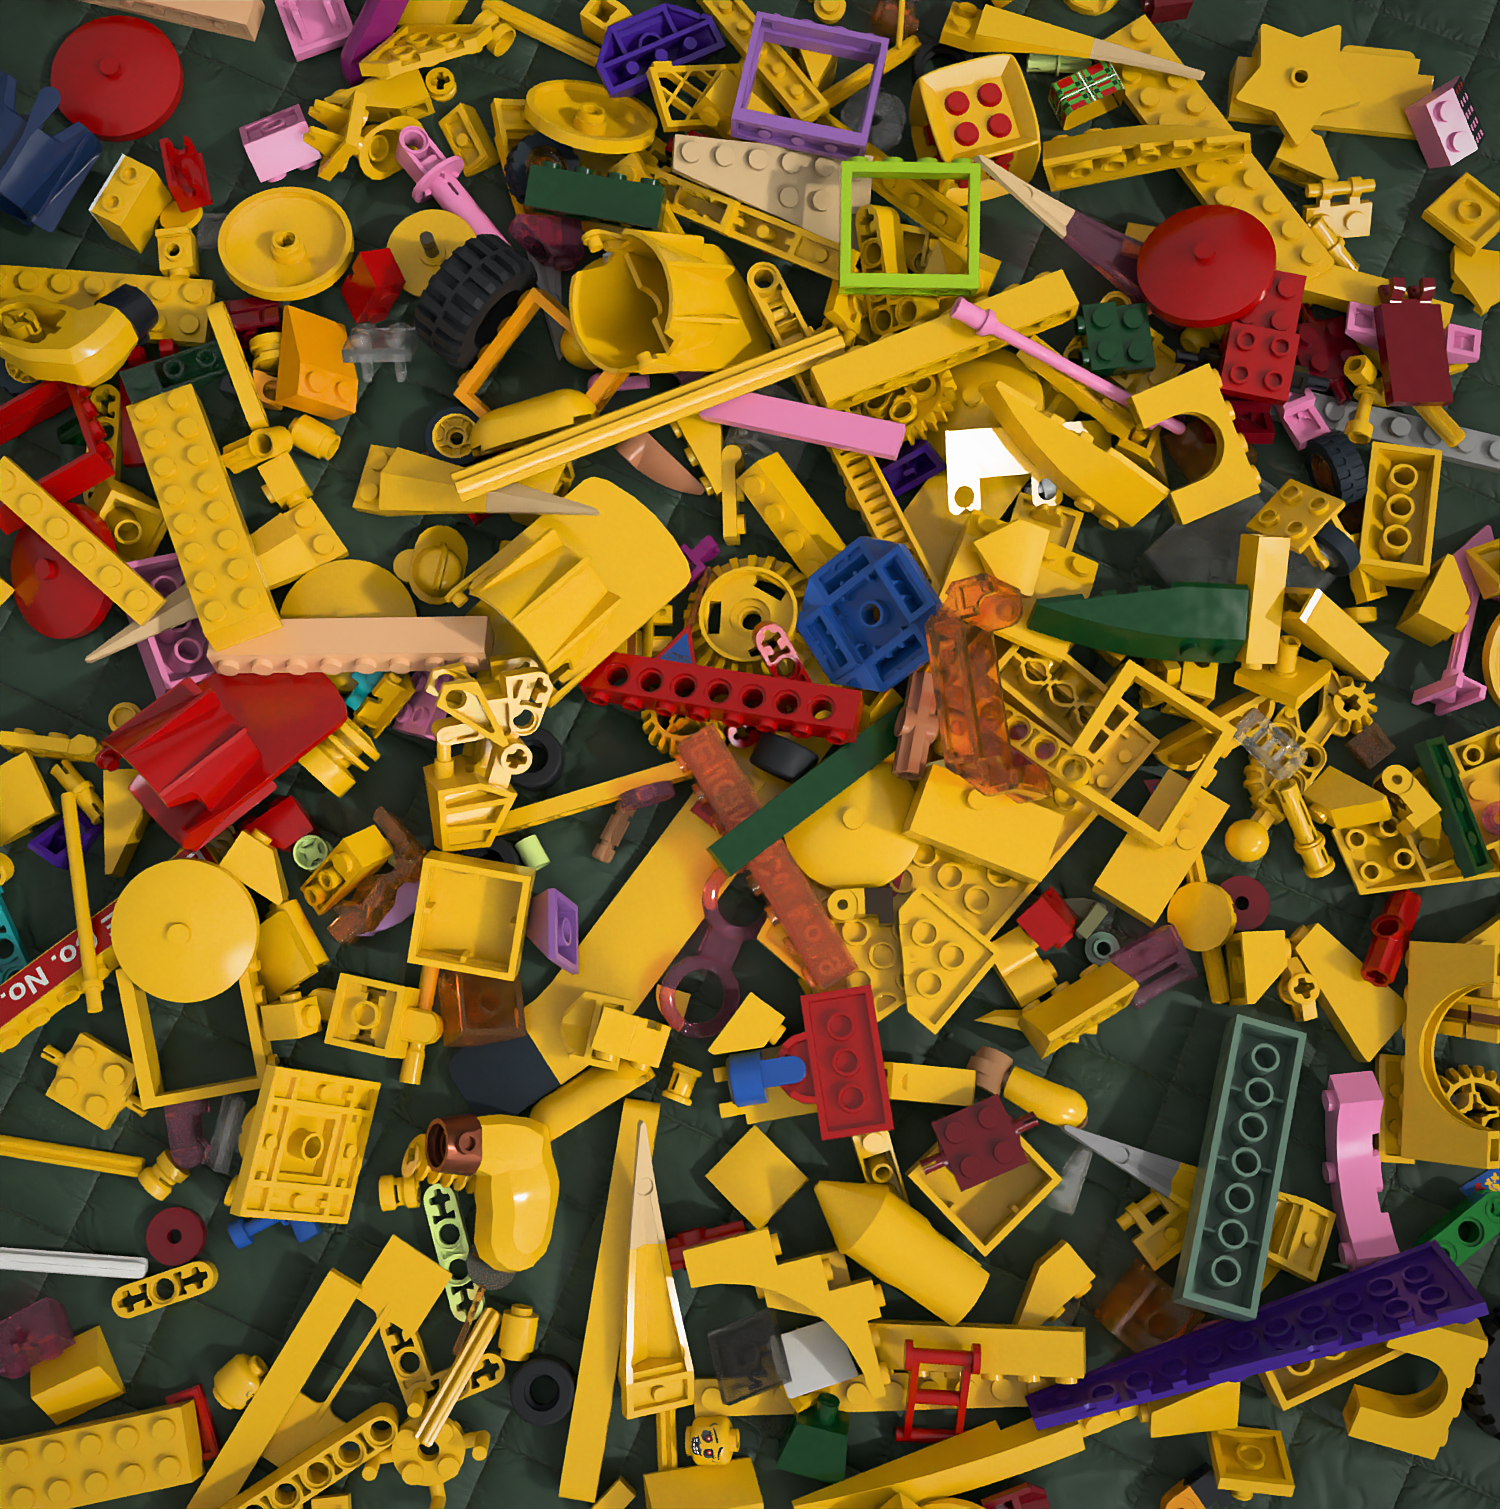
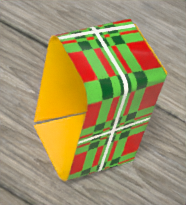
[1048,61,1126,130]

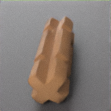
[592,798,637,863]

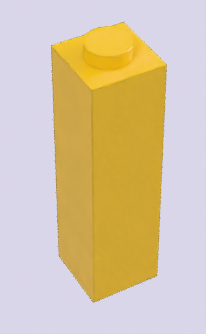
[1235,534,1291,670]

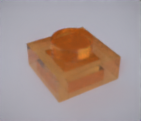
[1345,722,1397,771]

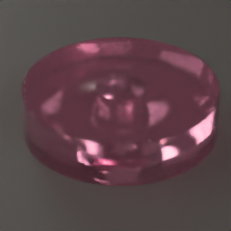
[618,781,676,811]

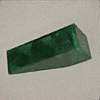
[119,340,229,404]

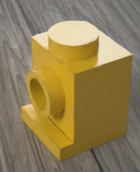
[155,226,200,281]

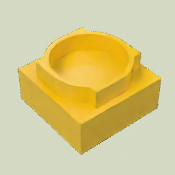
[407,850,536,981]
[905,1098,1063,1257]

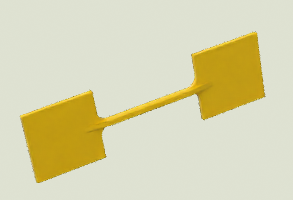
[261,1234,453,1472]

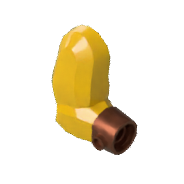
[425,1113,559,1273]

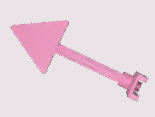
[1411,525,1500,716]

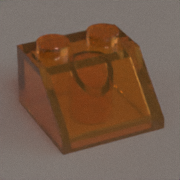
[438,970,527,1047]
[1093,1258,1205,1353]

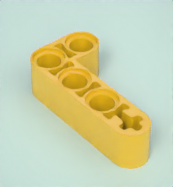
[855,204,940,336]

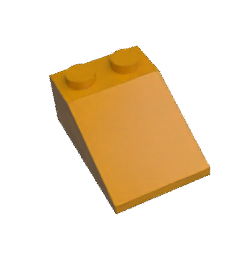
[275,305,358,421]

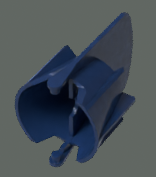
[0,71,102,233]

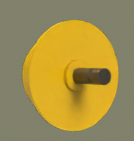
[387,209,476,297]

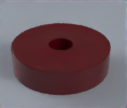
[1218,876,1270,932]
[146,1206,207,1266]

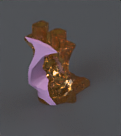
[327,806,428,944]

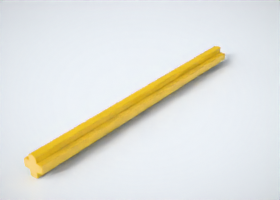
[450,326,845,503]

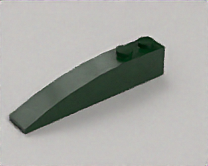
[1026,581,1249,663]

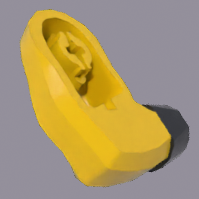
[0,284,159,388]

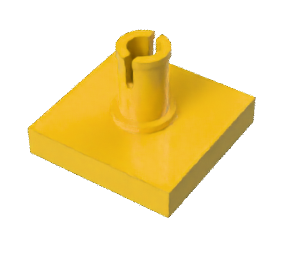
[1233,635,1332,709]
[1206,1426,1295,1501]

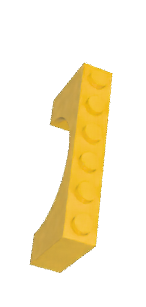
[1398,941,1500,1169]

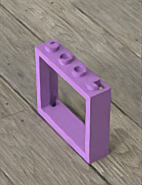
[731,11,890,161]

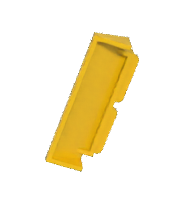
[1226,43,1434,140]

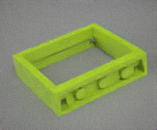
[838,156,981,296]

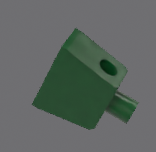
[775,1393,850,1484]

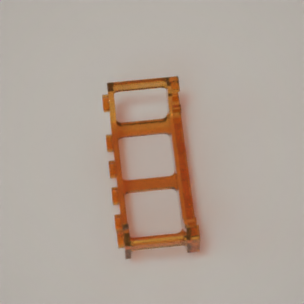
[924,572,1053,804]

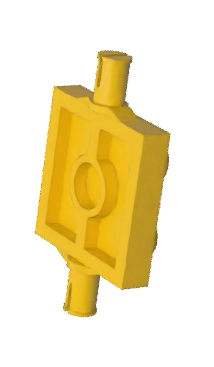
[823,266,880,353]
[41,1032,148,1130]

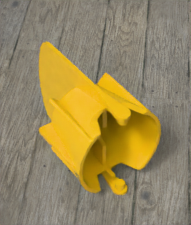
[569,228,772,375]
[444,477,691,708]

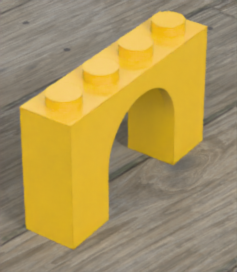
[1125,363,1261,525]
[1342,1318,1488,1460]

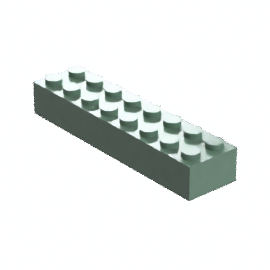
[1172,1014,1307,1323]

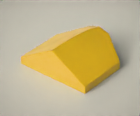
[559,991,632,1071]

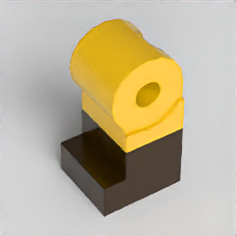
[827,887,894,927]

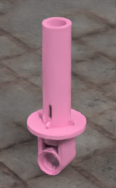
[395,126,512,247]

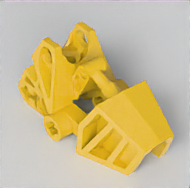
[423,652,553,852]

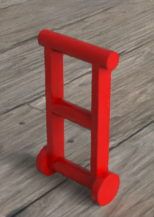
[895,1339,981,1444]

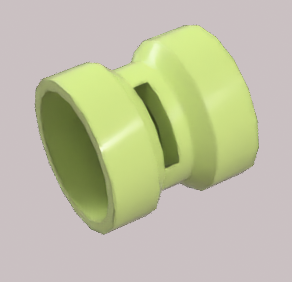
[293,835,334,872]

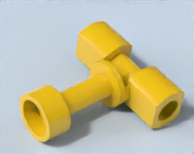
[1344,355,1390,445]

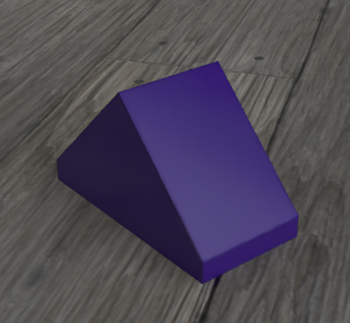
[879,439,947,497]
[28,809,103,871]

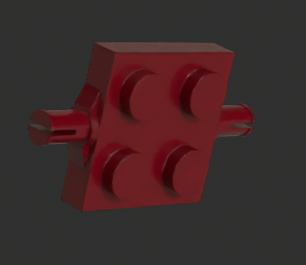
[1295,303,1361,405]
[919,1094,1039,1192]

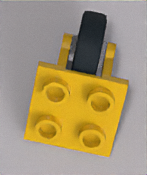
[1246,479,1361,577]

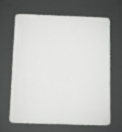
[768,1321,858,1399]

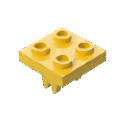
[303,89,369,182]
[1009,492,1084,551]

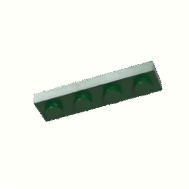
[1414,735,1494,879]

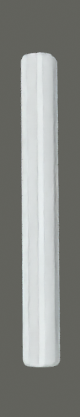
[0,1247,148,1279]

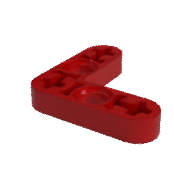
[724,620,812,748]

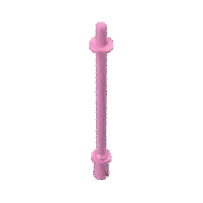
[950,296,1186,435]

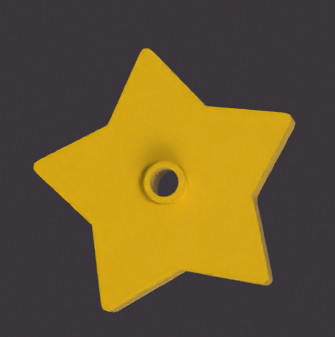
[1233,24,1363,148]

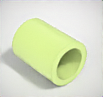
[514,834,550,871]

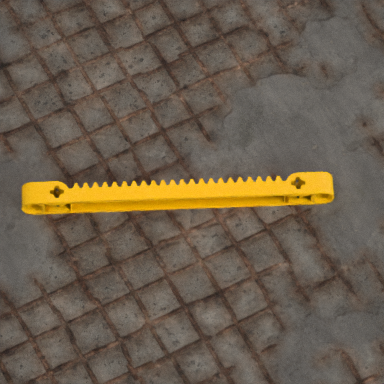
[747,262,961,655]

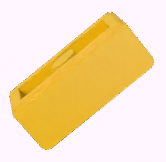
[438,103,500,178]

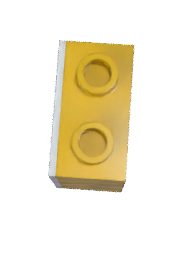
[88,154,174,254]

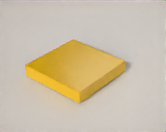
[1421,172,1500,257]

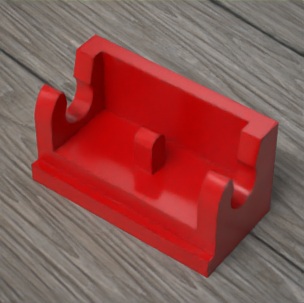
[159,135,213,213]

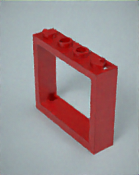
[0,380,116,535]

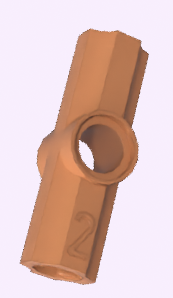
[892,672,941,781]

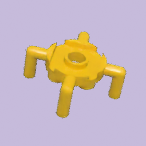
[362,1388,490,1509]

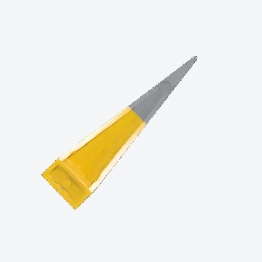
[490,98,563,360]
[1060,1125,1337,1282]

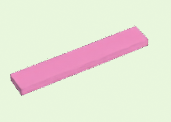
[700,392,906,461]

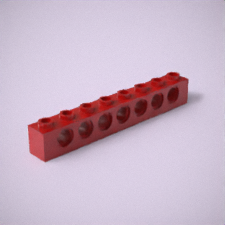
[579,652,864,745]

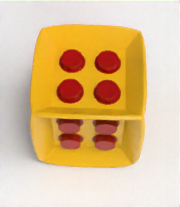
[909,54,1041,207]

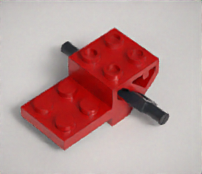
[1174,270,1330,406]

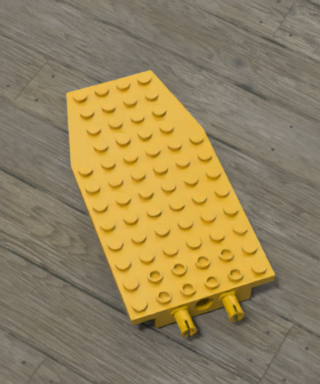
[757,630,1161,1023]

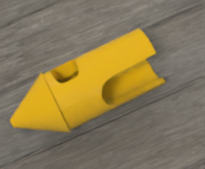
[814,1180,990,1327]

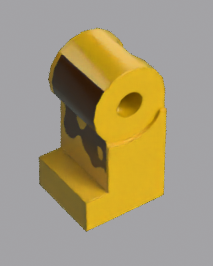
[1372,765,1442,837]

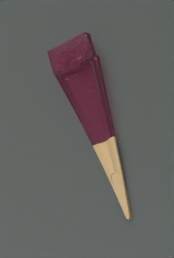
[973,155,1185,332]

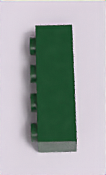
[524,161,668,232]

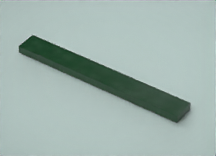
[706,700,941,878]

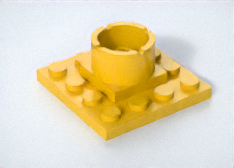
[229,1064,381,1224]

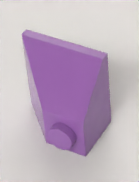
[526,888,579,975]

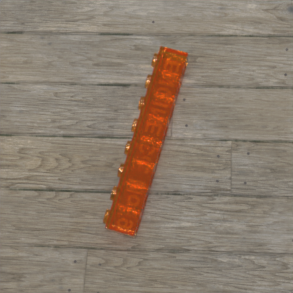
[673,723,859,992]

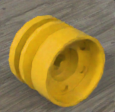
[298,717,382,798]

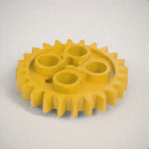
[851,369,957,447]

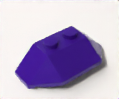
[595,3,726,98]

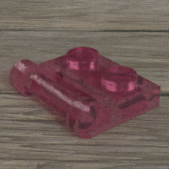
[1108,922,1198,1011]

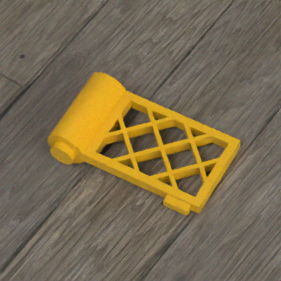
[646,57,783,132]

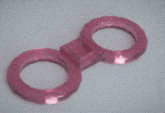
[659,865,772,1039]

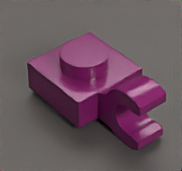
[679,535,721,593]

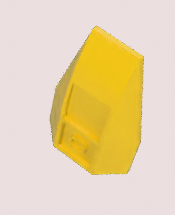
[1331,726,1500,895]

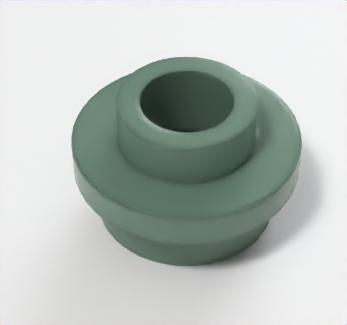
[1084,932,1120,967]

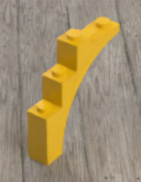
[682,1226,891,1399]

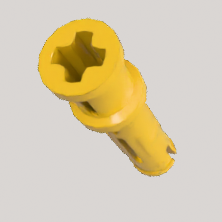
[1274,778,1335,878]

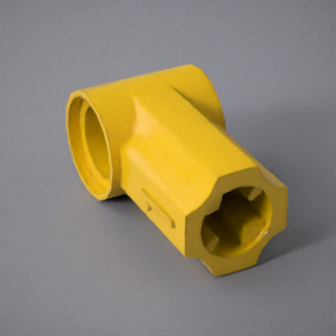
[221,426,293,474]

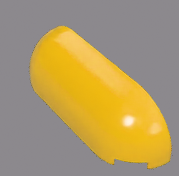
[470,389,599,458]
[1152,691,1278,771]
[529,1058,656,1142]

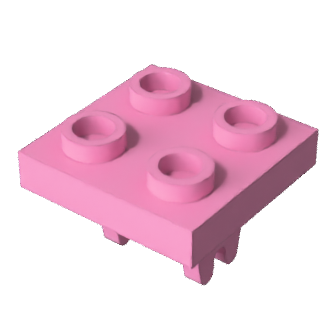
[275,0,353,62]
[393,671,454,741]

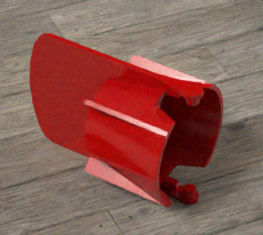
[95,671,348,854]

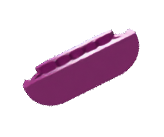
[340,0,409,88]

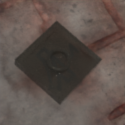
[707,1307,792,1406]

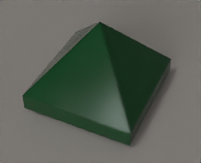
[56,416,87,446]

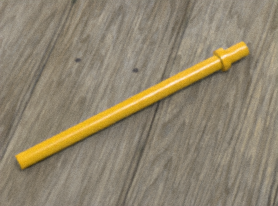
[61,792,104,1013]

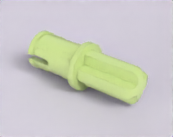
[1026,53,1092,77]

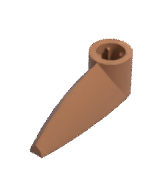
[614,432,705,495]

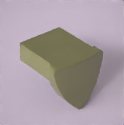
[1064,898,1108,939]

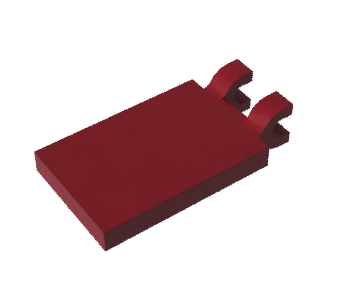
[1373,277,1453,406]

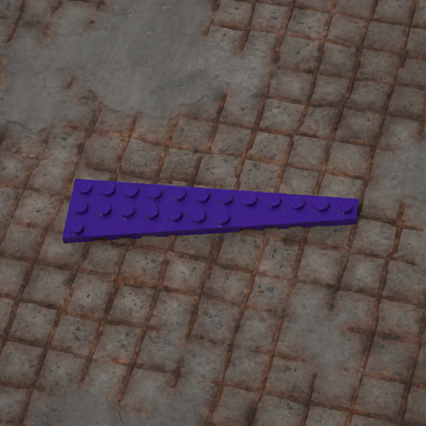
[1025,1239,1489,1430]

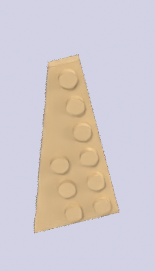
[671,134,874,258]

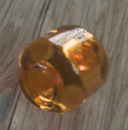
[869,0,920,44]

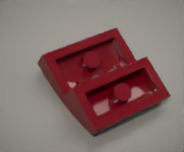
[1201,395,1275,444]

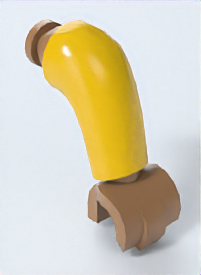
[966,1046,1088,1129]

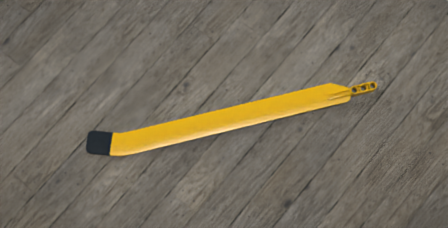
[448,291,1132,1117]

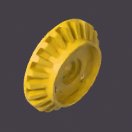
[683,555,814,677]

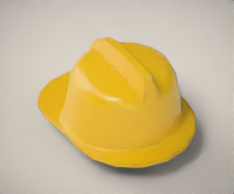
[353,115,424,180]
[409,525,468,605]

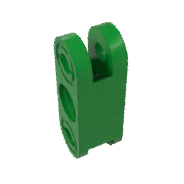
[1413,1189,1500,1267]

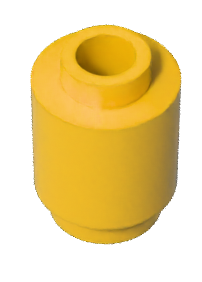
[288,414,341,460]
[498,1304,539,1361]

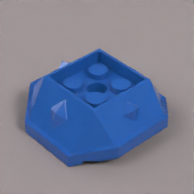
[796,536,942,692]

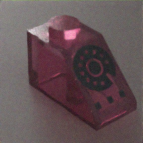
[508,214,585,271]

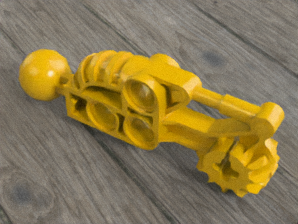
[1225,659,1378,862]

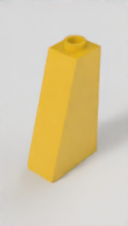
[1281,587,1390,682]
[1289,923,1407,1062]

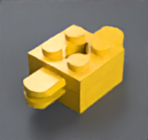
[308,973,443,1059]

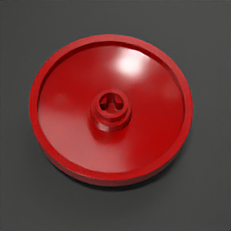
[51,15,184,142]
[1137,205,1276,328]
[10,501,117,639]

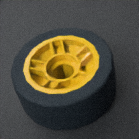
[424,406,487,467]

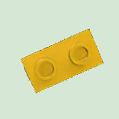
[352,671,416,739]

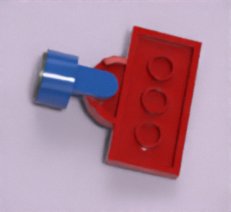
[726,985,894,1141]

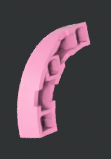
[1322,1071,1400,1272]

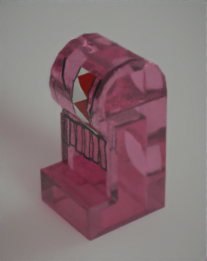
[164,1098,210,1169]

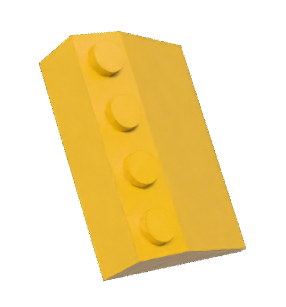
[938,508,1099,663]

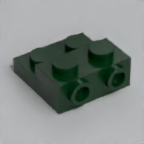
[1074,301,1156,377]

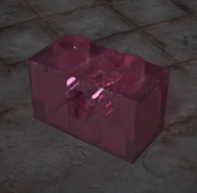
[0,1297,75,1379]

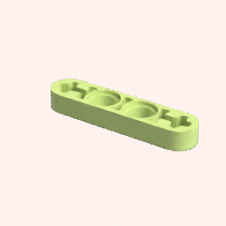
[424,1182,485,1322]

